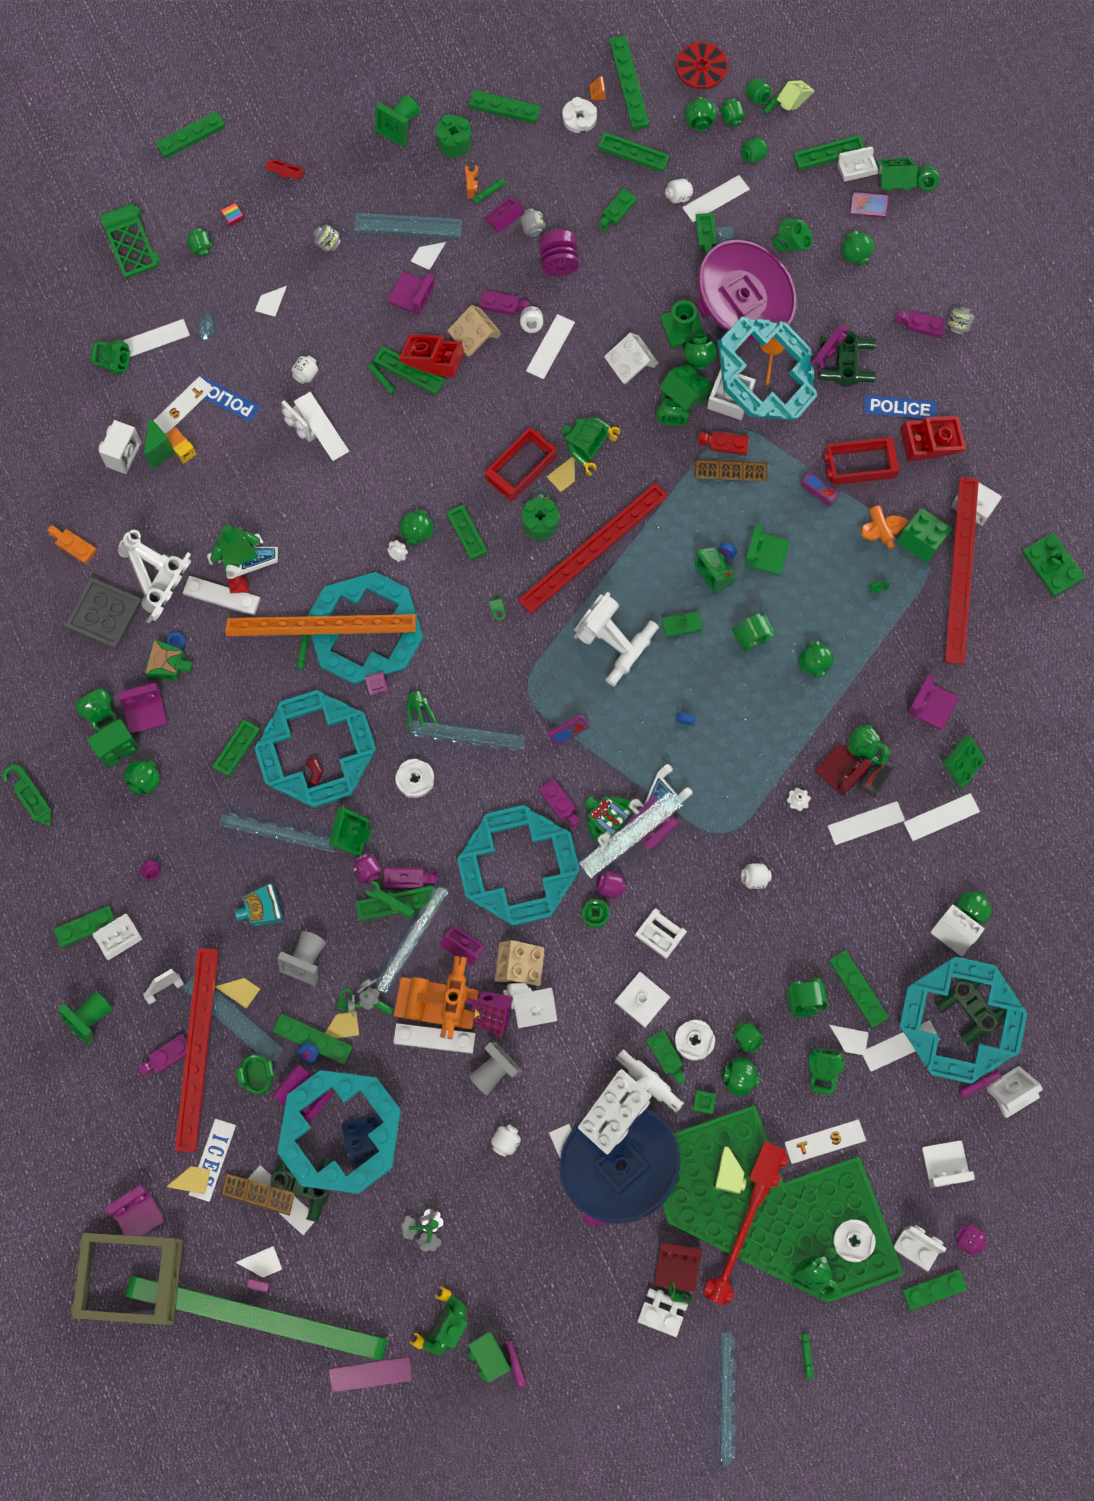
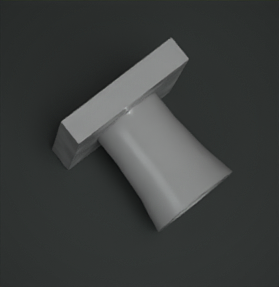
[278,931,326,987]
[468,1042,523,1096]

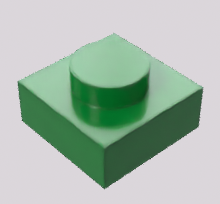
[692,1090,716,1115]

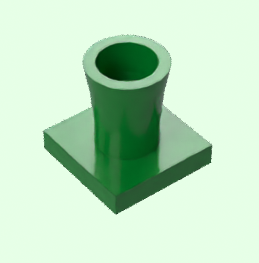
[375,95,420,148]
[659,300,705,349]
[58,990,113,1047]

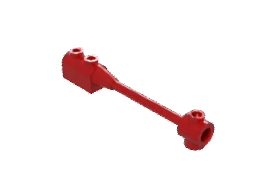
[702,1141,789,1306]

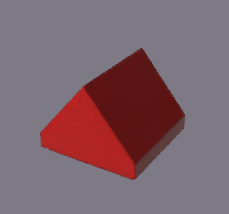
[228,575,249,593]

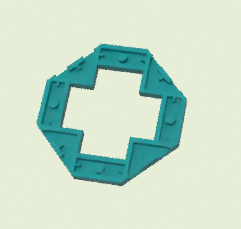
[718,317,817,421]
[307,572,424,685]
[255,690,376,809]
[457,805,580,926]
[899,957,1028,1084]
[277,1070,401,1194]

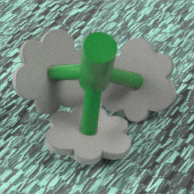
[346,979,393,1017]
[401,1209,444,1252]

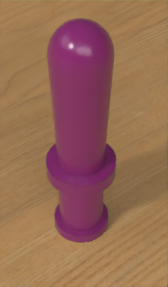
[959,1069,1002,1098]
[503,1340,526,1388]

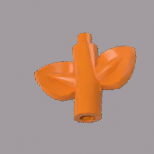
[860,505,909,550]

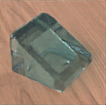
[199,312,216,339]

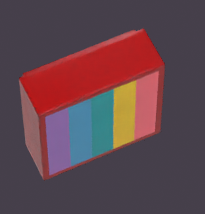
[220,202,245,227]

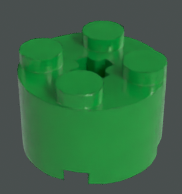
[436,114,472,158]
[522,498,559,541]
[731,612,775,653]
[785,978,829,1018]

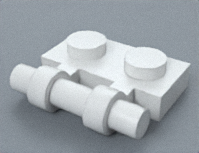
[637,1288,688,1337]

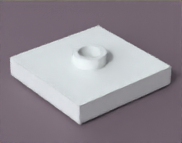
[614,972,670,1028]
[513,988,557,1028]

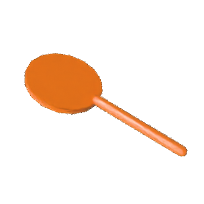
[760,338,785,385]

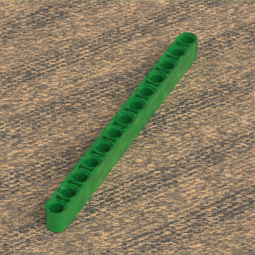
[125,1276,388,1361]

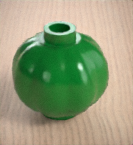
[684,97,717,131]
[841,231,874,266]
[684,334,717,370]
[399,510,434,546]
[798,642,834,678]
[124,759,160,796]
[955,891,992,925]
[722,1057,760,1096]

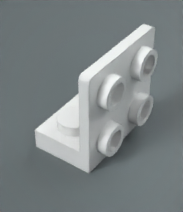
[605,333,659,384]
[281,401,317,442]
[951,483,1002,526]
[931,904,984,956]
[922,1141,975,1188]
[893,1225,946,1272]

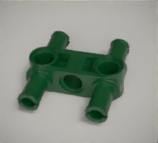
[819,332,876,387]
[935,979,1006,1046]
[266,1159,333,1223]

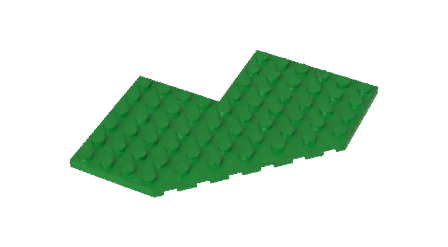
[662,1105,904,1303]

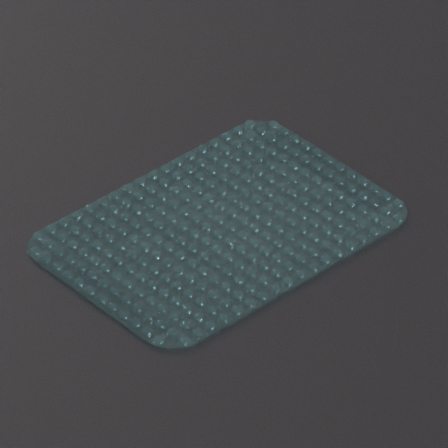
[527,430,929,834]

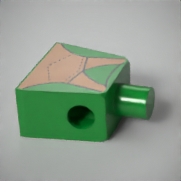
[145,640,193,681]

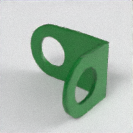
[489,596,506,621]
[335,989,354,1012]
[668,1282,692,1302]

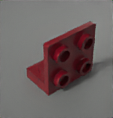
[815,744,872,796]
[654,1243,702,1292]

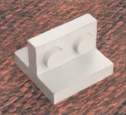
[986,1066,1043,1118]

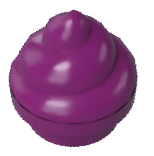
[140,860,160,880]

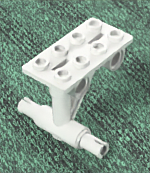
[118,530,191,623]
[574,592,659,687]
[578,1050,684,1154]

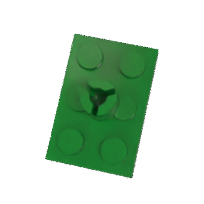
[1021,532,1085,597]

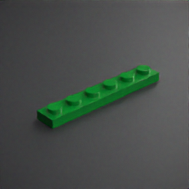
[609,35,649,131]

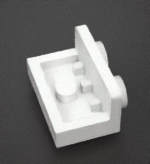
[838,146,878,182]
[92,914,142,960]

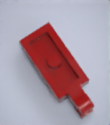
[698,431,749,456]

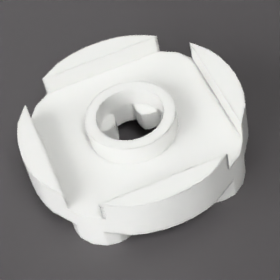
[562,97,597,133]
[395,759,434,798]
[675,1020,715,1061]
[833,1220,875,1262]

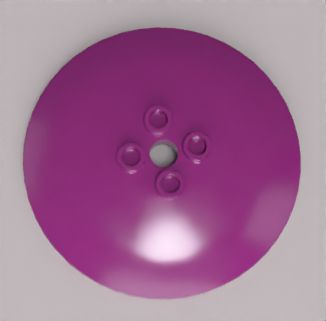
[698,240,796,342]

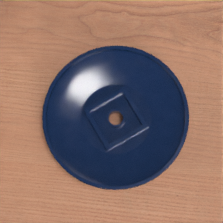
[560,1109,681,1224]

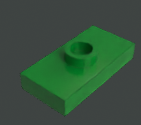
[662,612,703,638]

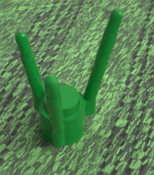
[406,691,439,731]

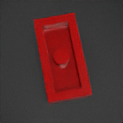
[265,159,305,180]

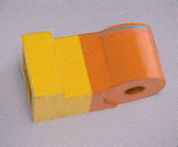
[165,427,197,464]

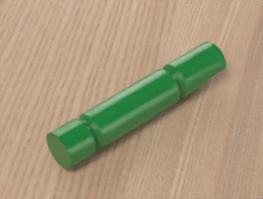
[763,86,785,115]
[473,178,506,204]
[368,363,396,395]
[296,634,310,670]
[801,1334,814,1379]

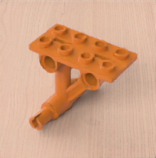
[394,956,479,1039]

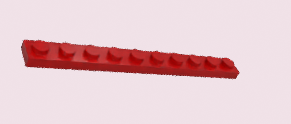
[945,478,979,665]
[518,483,668,615]
[175,948,219,1152]

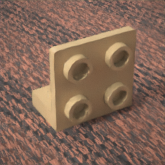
[448,305,502,356]
[495,940,544,986]

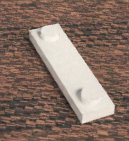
[183,576,261,616]
[394,1023,475,1054]

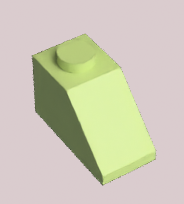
[777,80,814,110]
[714,1147,747,1194]

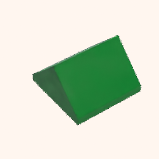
[144,419,175,469]

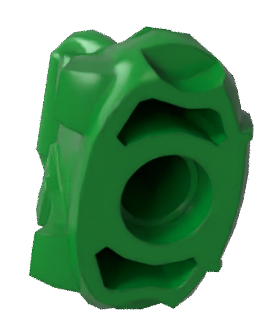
[90,340,131,375]
[655,392,691,426]
[75,688,118,733]
[847,725,891,765]
[808,1048,845,1096]
[795,1256,841,1298]

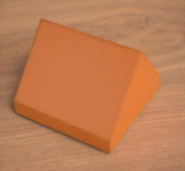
[589,76,606,100]

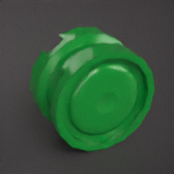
[582,899,609,929]

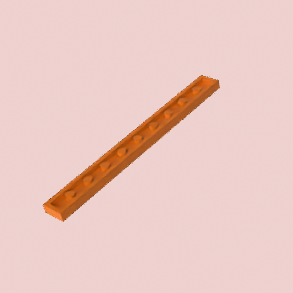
[225,614,416,636]

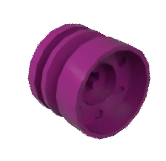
[539,230,579,276]

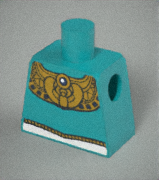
[234,883,284,927]

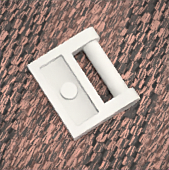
[635,908,687,959]

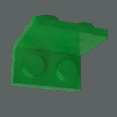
[744,524,790,575]

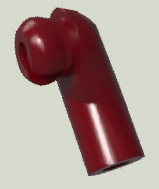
[306,757,323,786]

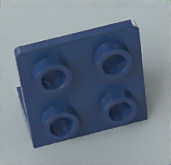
[341,1113,383,1169]

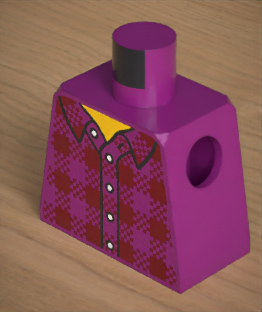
[464,992,513,1038]

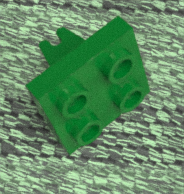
[941,735,986,788]
[328,807,373,857]

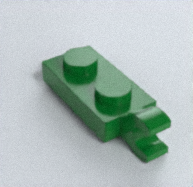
[599,188,637,232]
[695,213,717,256]
[365,881,416,921]
[646,1030,686,1085]

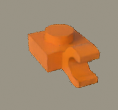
[465,165,478,199]

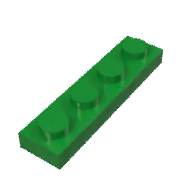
[469,90,541,124]
[155,111,226,159]
[598,132,670,173]
[793,135,865,171]
[373,346,445,396]
[356,886,437,922]
[828,950,889,1029]
[273,1014,354,1066]

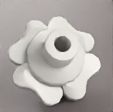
[387,540,408,562]
[787,788,811,811]

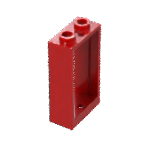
[484,427,557,502]
[823,437,899,486]

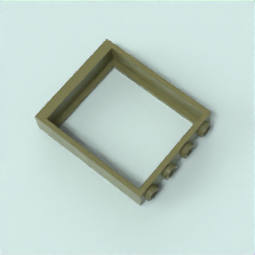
[71,1233,183,1325]

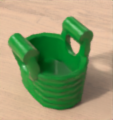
[772,218,812,252]
[235,1054,275,1095]

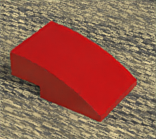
[399,334,464,377]
[900,416,966,461]

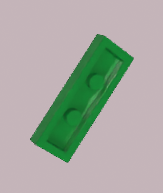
[446,505,488,561]
[212,720,261,778]
[54,906,115,948]
[902,1270,968,1311]

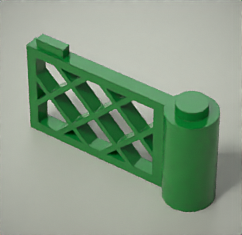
[99,203,160,279]

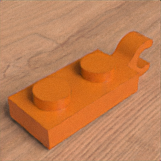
[47,525,97,565]

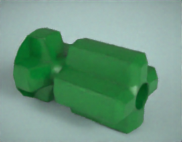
[869,580,889,594]

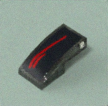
[859,755,896,798]

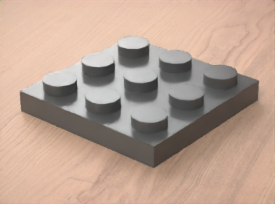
[65,578,142,650]

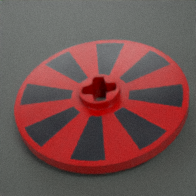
[676,42,728,89]

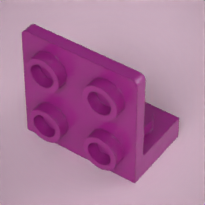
[388,272,435,315]
[908,675,958,730]
[118,683,167,734]
[626,796,681,850]
[272,1065,334,1124]
[105,1185,165,1236]

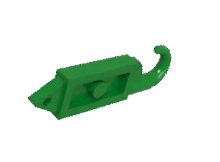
[2,764,53,827]

